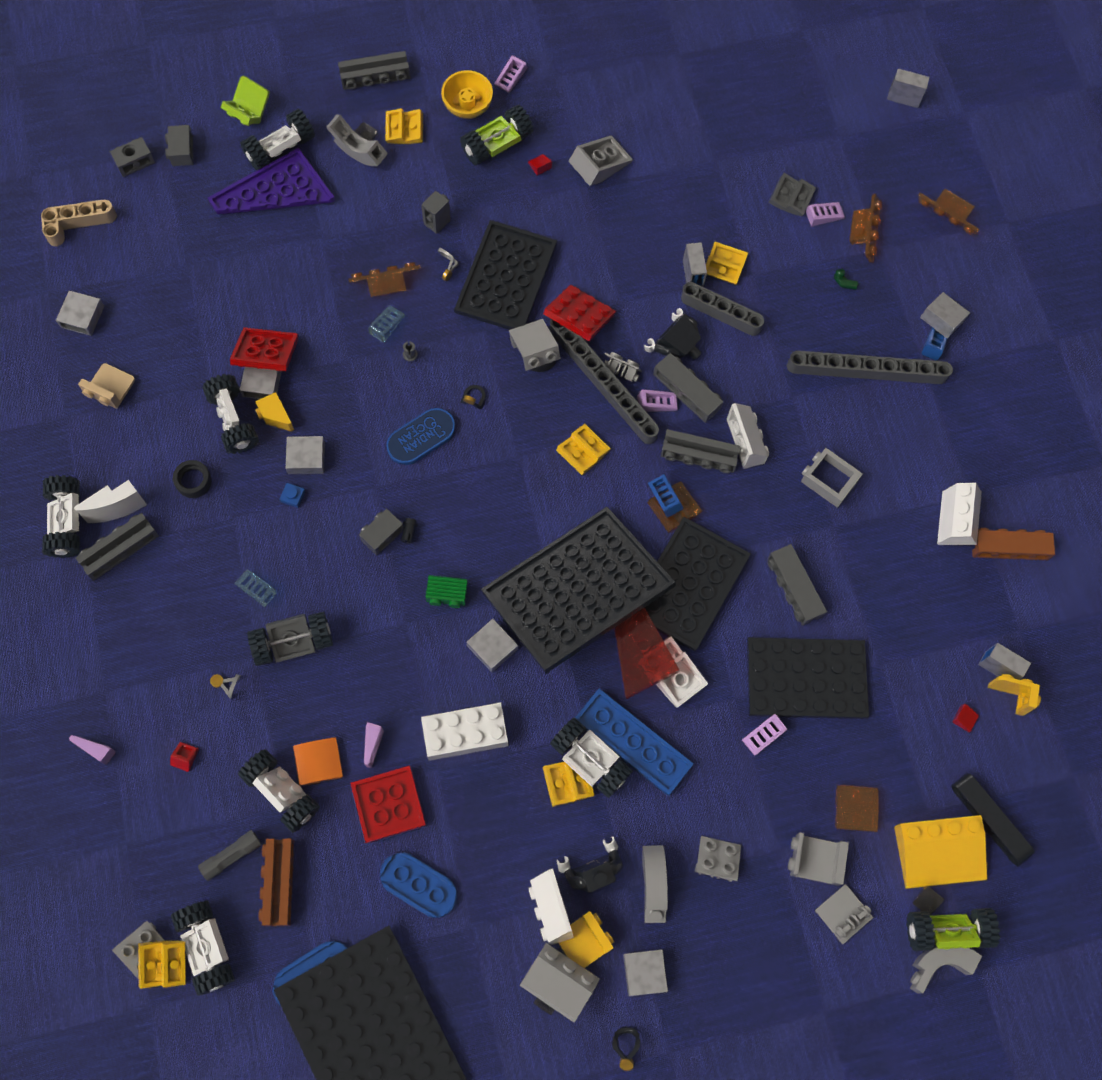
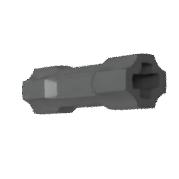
[198,830,262,881]

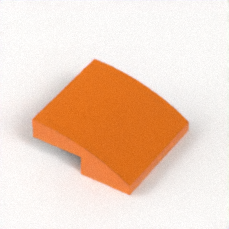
[293,737,343,786]

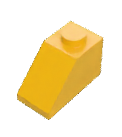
[255,392,294,432]

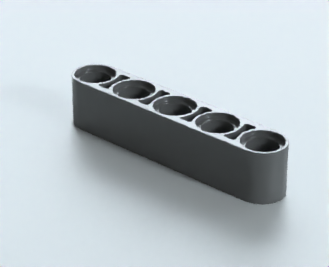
[681,282,764,336]

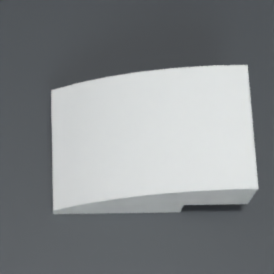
[74,480,147,523]
[637,636,708,708]

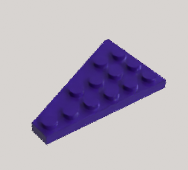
[207,148,335,215]

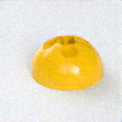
[441,70,493,119]

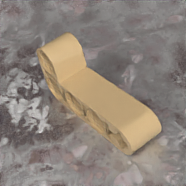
[41,200,117,246]

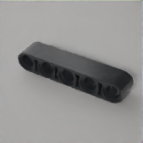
[951,773,1035,866]

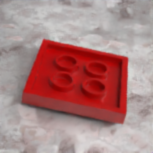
[543,284,616,341]
[230,327,298,371]
[351,766,426,844]

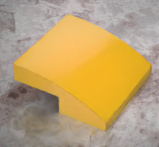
[386,108,423,144]
[706,242,748,285]
[556,424,611,475]
[542,762,595,807]
[138,941,186,989]

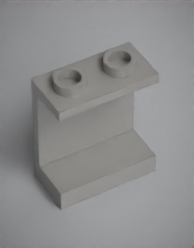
[509,319,560,371]
[788,833,849,886]

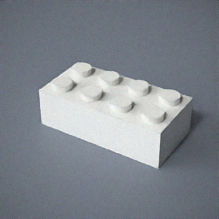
[421,702,508,761]

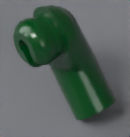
[834,269,858,290]

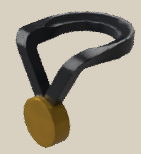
[460,385,486,409]
[612,1027,640,1071]

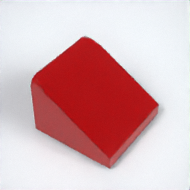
[528,154,552,176]
[952,703,979,733]
[170,742,199,772]

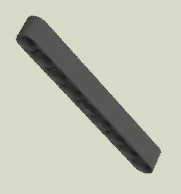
[550,319,659,444]
[787,351,953,384]

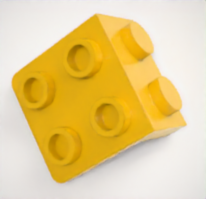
[988,674,1041,716]
[559,911,614,968]

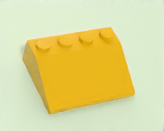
[894,815,987,889]

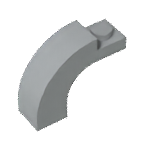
[326,114,388,166]
[642,845,668,923]
[910,946,982,993]

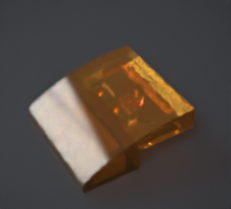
[647,481,702,533]
[835,785,879,832]

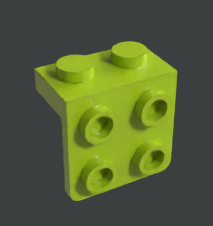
[221,76,270,126]

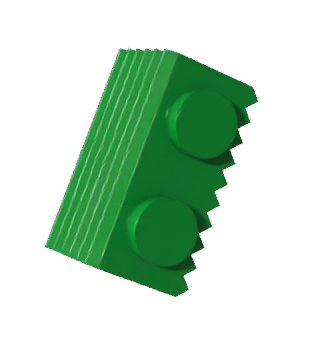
[426,575,468,608]

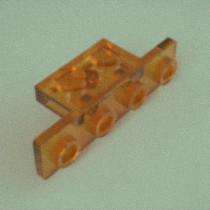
[918,189,980,235]
[850,194,882,262]
[348,262,420,297]

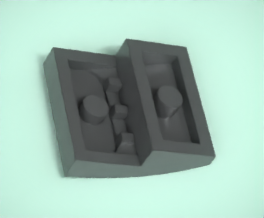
[768,173,816,216]

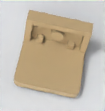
[78,363,135,409]

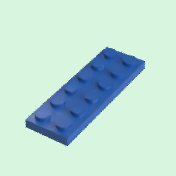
[575,689,693,796]

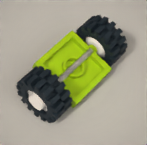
[460,104,533,166]
[906,908,1000,951]

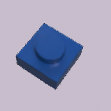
[279,483,305,508]

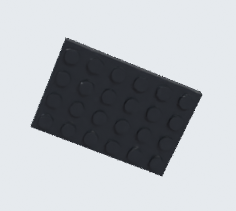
[454,220,557,330]
[633,517,751,652]
[747,637,869,719]

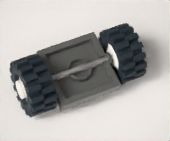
[247,612,333,666]

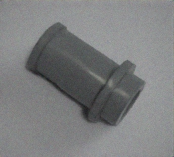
[403,341,418,362]

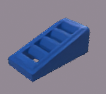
[921,327,948,361]
[648,474,683,517]

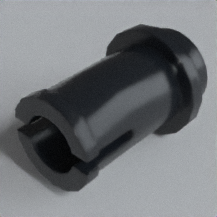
[401,518,418,543]

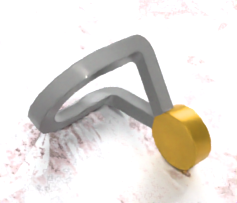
[438,248,459,281]
[210,674,241,699]

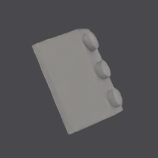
[520,943,600,1022]

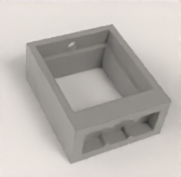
[801,448,863,508]

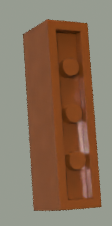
[972,528,1055,560]
[259,838,294,926]

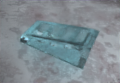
[368,305,405,342]
[234,569,277,607]

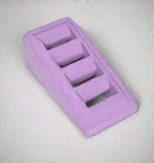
[494,55,527,93]
[806,202,845,227]
[637,389,678,412]
[742,714,787,756]
[364,722,384,768]
[69,735,116,764]

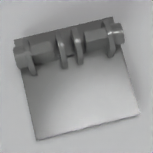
[604,351,642,382]
[695,836,741,882]
[815,884,873,944]
[112,921,165,978]

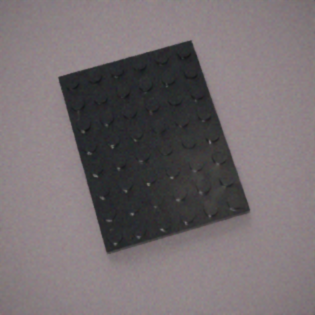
[481,507,676,674]
[274,925,467,1080]

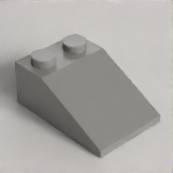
[569,135,633,186]

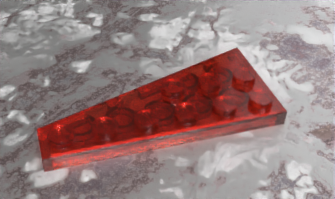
[615,608,680,699]

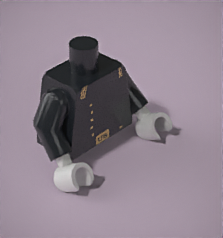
[644,308,702,360]
[557,836,623,892]

